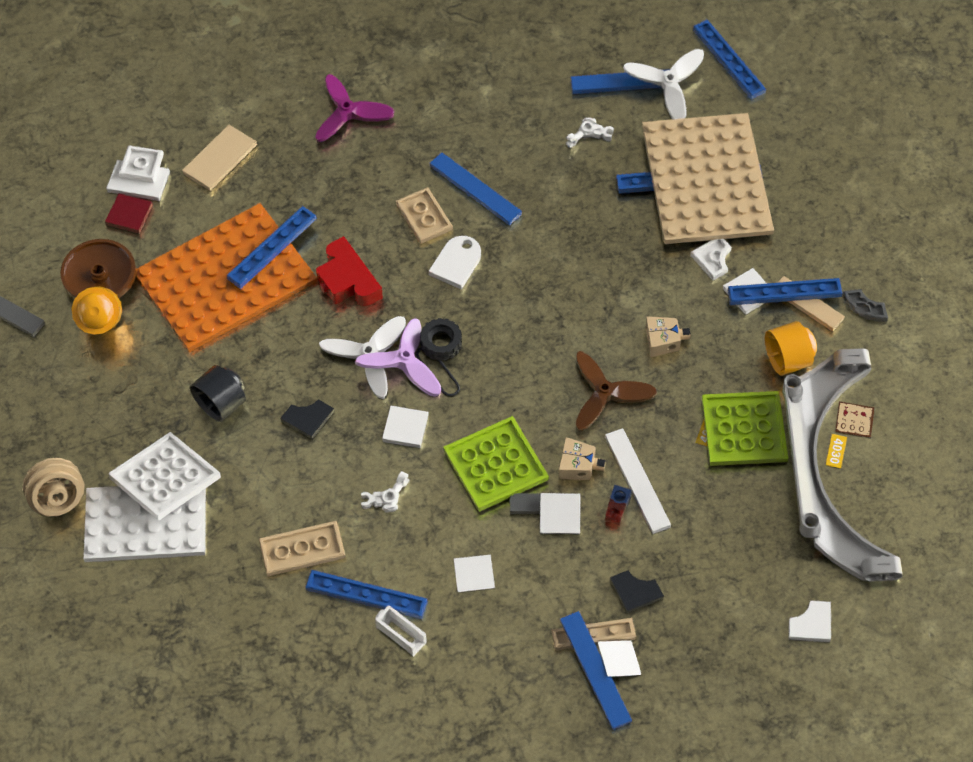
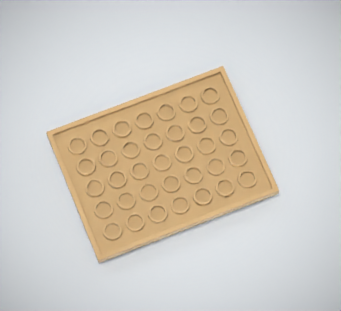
[642,113,774,244]

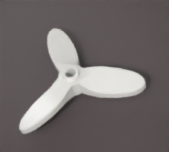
[623,49,704,119]
[319,316,406,399]

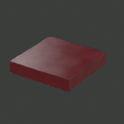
[105,193,153,234]

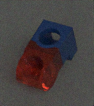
[604,485,632,525]

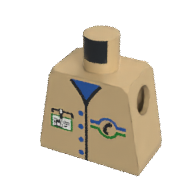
[646,316,691,357]
[559,437,606,480]

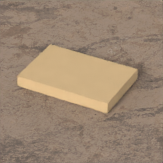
[396,187,453,244]

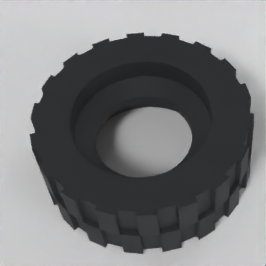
[420,318,462,361]

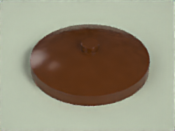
[60,239,136,299]

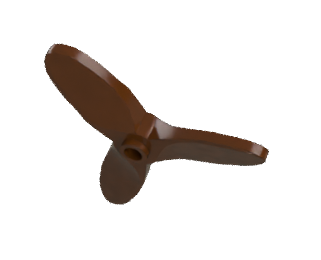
[576,351,657,431]

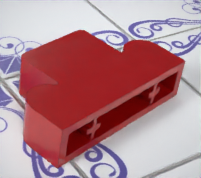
[316,236,383,306]

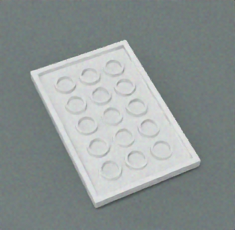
[84,486,206,562]

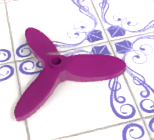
[316,74,394,142]

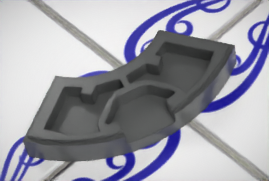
[842,289,888,322]

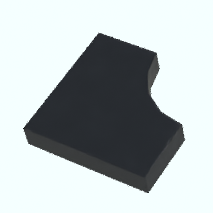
[280,399,335,440]
[610,570,664,614]

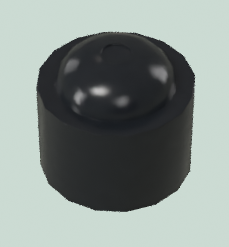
[189,365,246,422]

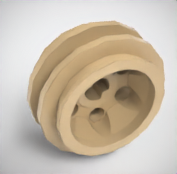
[22,458,85,516]

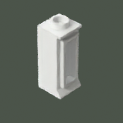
[375,605,427,657]

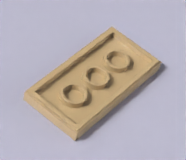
[182,125,257,191]
[259,520,346,577]

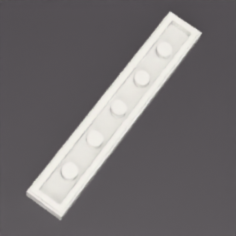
[605,428,671,534]

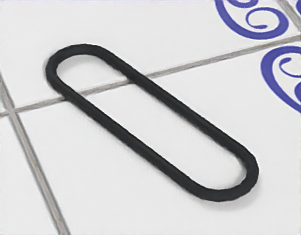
[416,347,460,396]

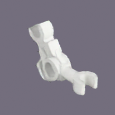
[566,118,614,148]
[361,471,409,513]

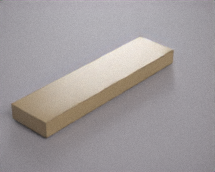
[779,276,845,332]
[551,618,636,651]

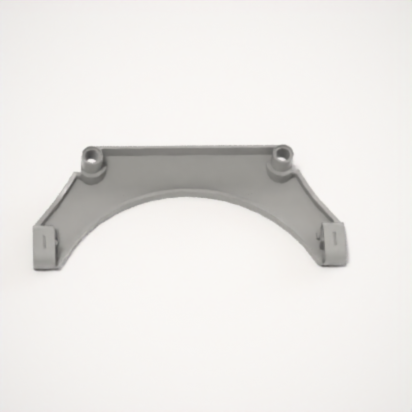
[782,349,903,581]

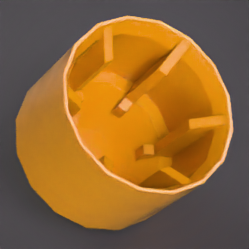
[71,286,122,335]
[764,321,817,376]

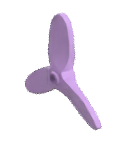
[355,319,441,397]

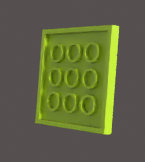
[702,391,788,466]
[443,416,549,512]

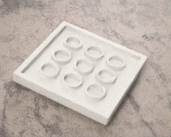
[108,432,221,521]

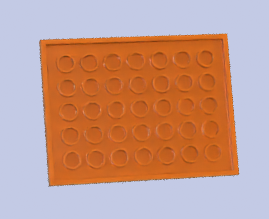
[136,203,318,352]

